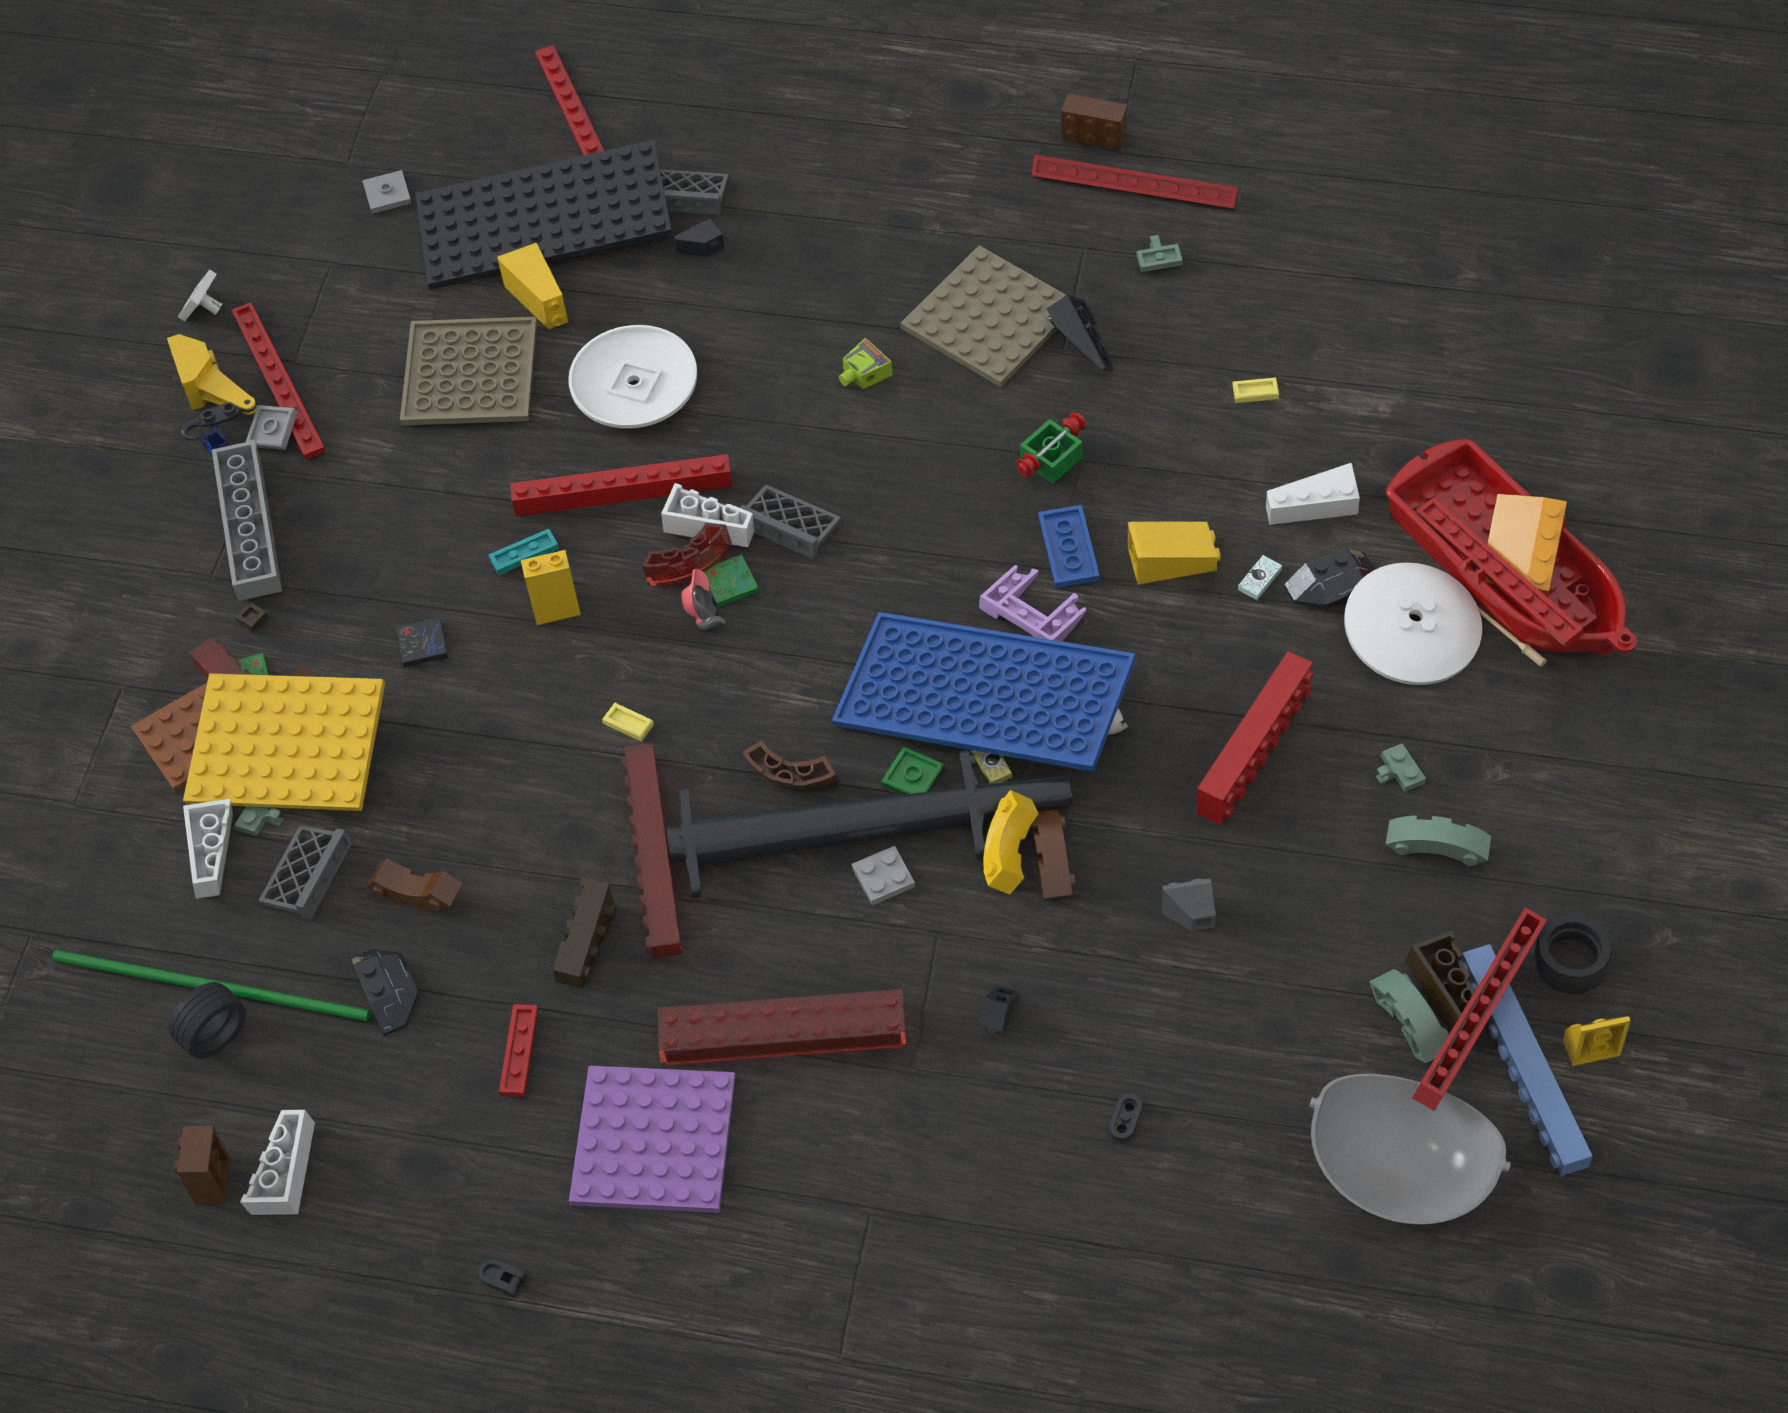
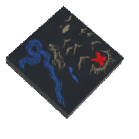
[396,617,448,667]

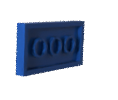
[1038,505,1100,588]

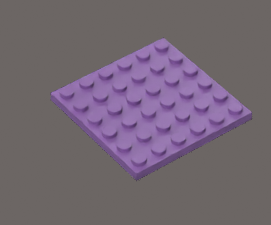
[569,1066,736,1213]

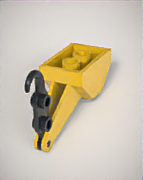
[167,334,257,441]

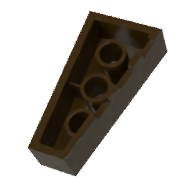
[553,877,617,988]
[1405,930,1475,1031]

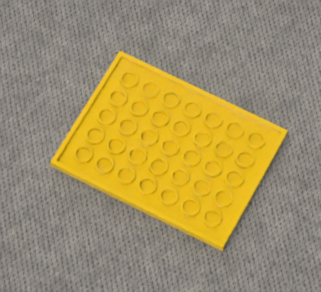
[183,674,385,811]

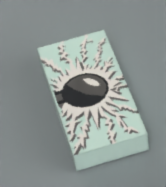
[1238,555,1282,600]

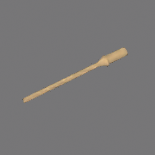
[1478,607,1547,667]

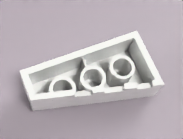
[1266,463,1360,525]
[661,483,754,547]
[183,799,233,899]
[240,1110,315,1215]

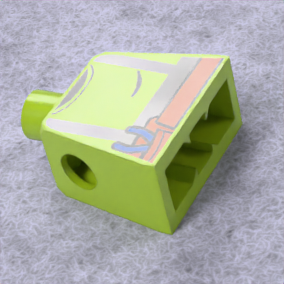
[838,338,893,389]

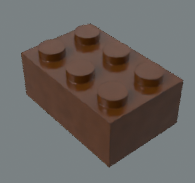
[1061,93,1127,151]
[175,1126,231,1205]

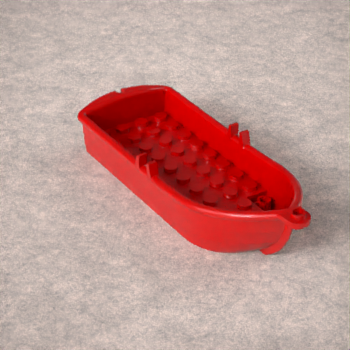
[1386,439,1637,655]

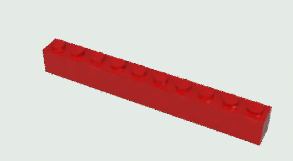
[510,454,733,516]
[1412,908,1547,1111]

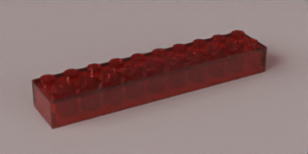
[658,989,907,1065]

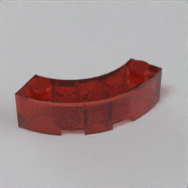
[642,523,732,586]

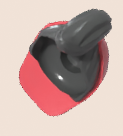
[681,569,726,630]

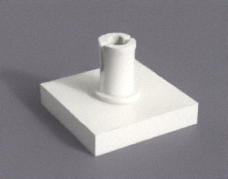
[178,270,222,321]

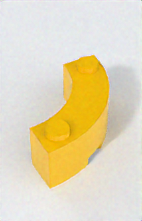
[984,790,1038,895]

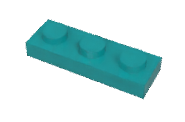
[489,529,559,575]

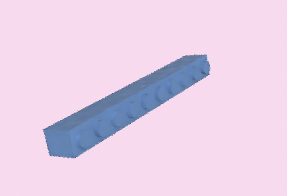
[1461,944,1592,1176]

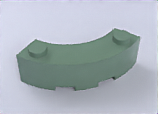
[1386,816,1491,866]
[1369,969,1449,1063]

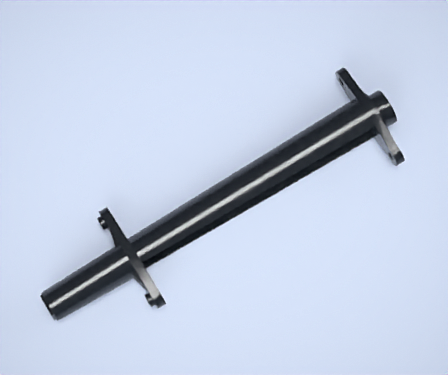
[667,749,1072,898]

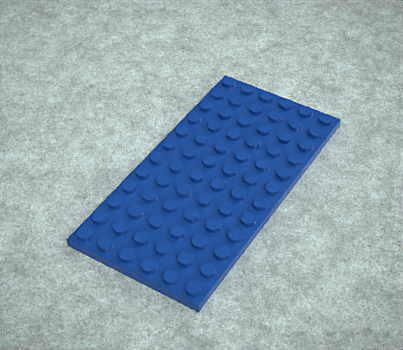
[832,612,1136,772]

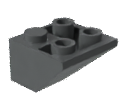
[1162,878,1216,931]

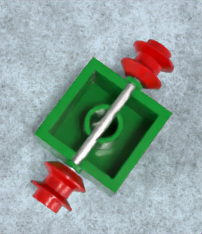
[1016,412,1086,484]

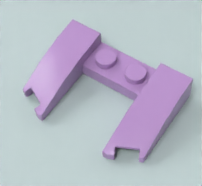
[979,565,1086,641]

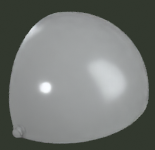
[1309,1074,1511,1224]

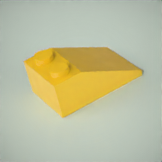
[1563,1016,1630,1066]

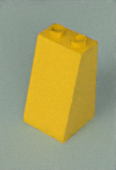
[497,243,568,329]
[1128,522,1221,585]
[521,550,581,625]

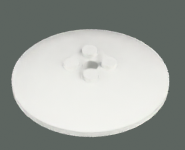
[569,325,697,428]
[1344,563,1482,685]

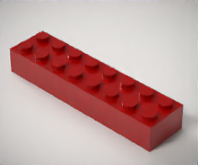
[1197,651,1314,825]

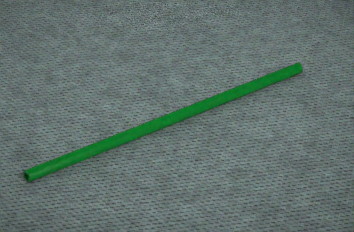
[52,950,371,1022]

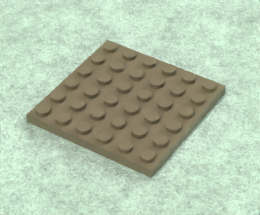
[900,245,1066,387]
[400,317,537,425]

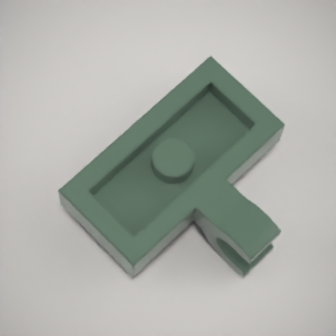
[1137,235,1183,272]
[1376,743,1426,792]
[235,807,284,837]

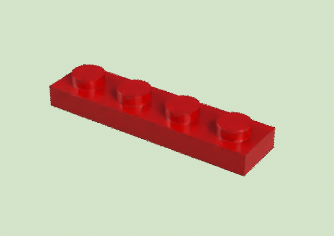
[499,1004,539,1097]

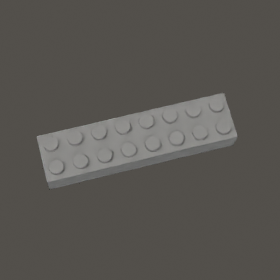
[212,440,282,601]

